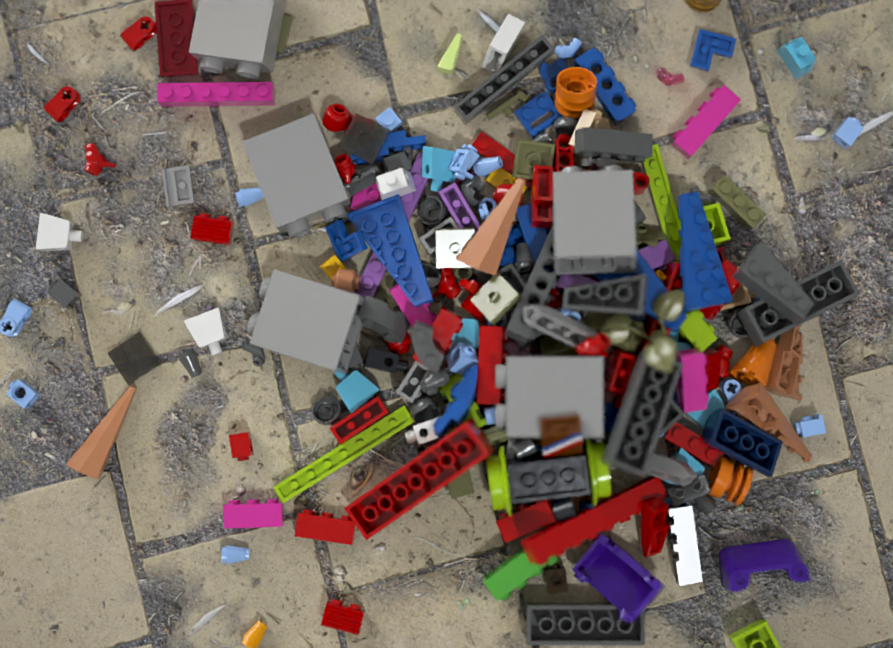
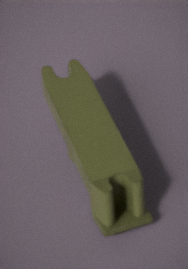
[487,91,529,121]

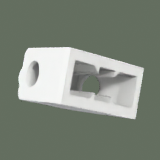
[376,168,416,201]
[36,213,84,251]
[184,308,227,356]
[405,416,453,444]

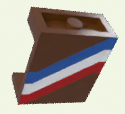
[540,415,583,458]

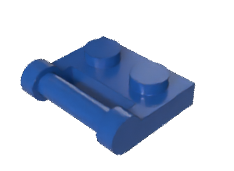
[514,91,563,139]

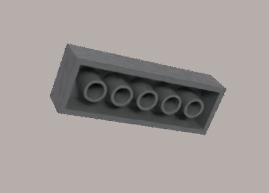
[737,260,860,347]
[601,350,683,477]
[526,603,645,645]

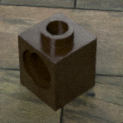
[545,564,568,594]

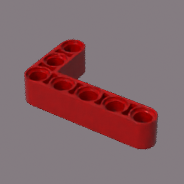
[553,134,650,195]

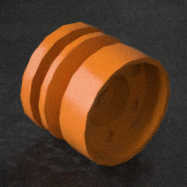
[554,67,597,118]
[708,456,753,506]

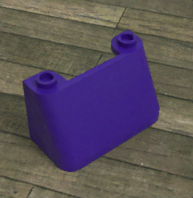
[572,534,666,623]
[718,539,810,592]

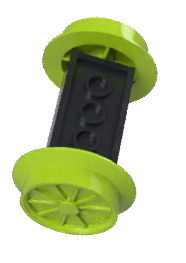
[486,437,611,517]

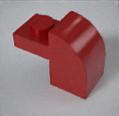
[458,278,486,322]

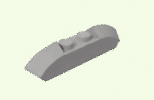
[524,305,599,348]
[605,445,697,486]

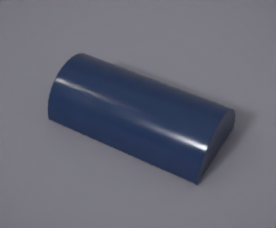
[702,408,783,477]

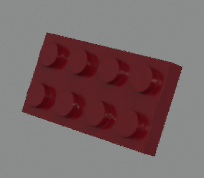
[154,0,199,78]

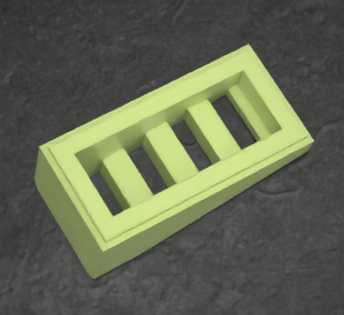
[437,33,462,75]

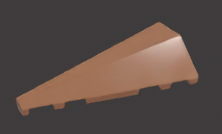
[456,178,526,275]
[765,325,803,400]
[725,383,812,462]
[66,386,137,479]

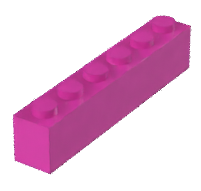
[157,82,275,107]

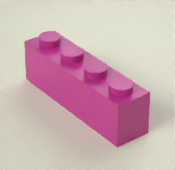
[671,85,741,159]

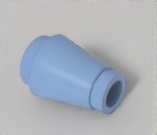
[473,156,503,177]
[235,187,264,207]
[221,545,249,565]

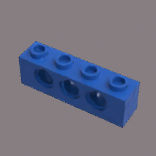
[574,47,636,126]

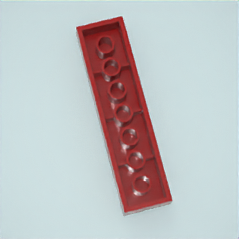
[344,418,494,540]

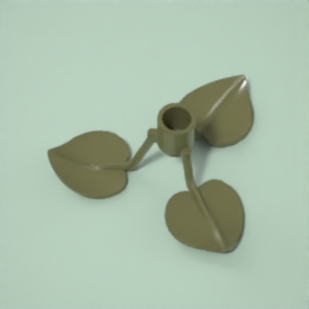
[600,290,685,372]

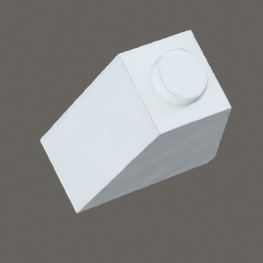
[481,14,525,74]

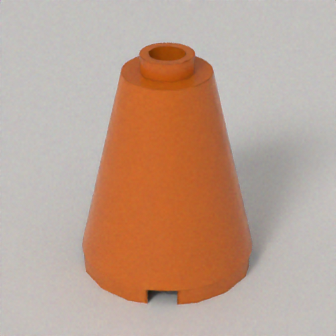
[730,339,777,388]

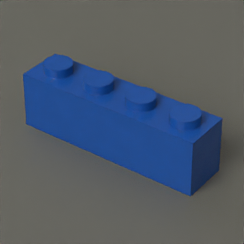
[515,204,559,277]

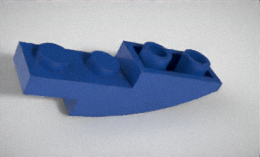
[351,130,426,165]
[433,364,478,439]

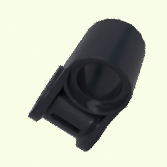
[553,496,577,522]

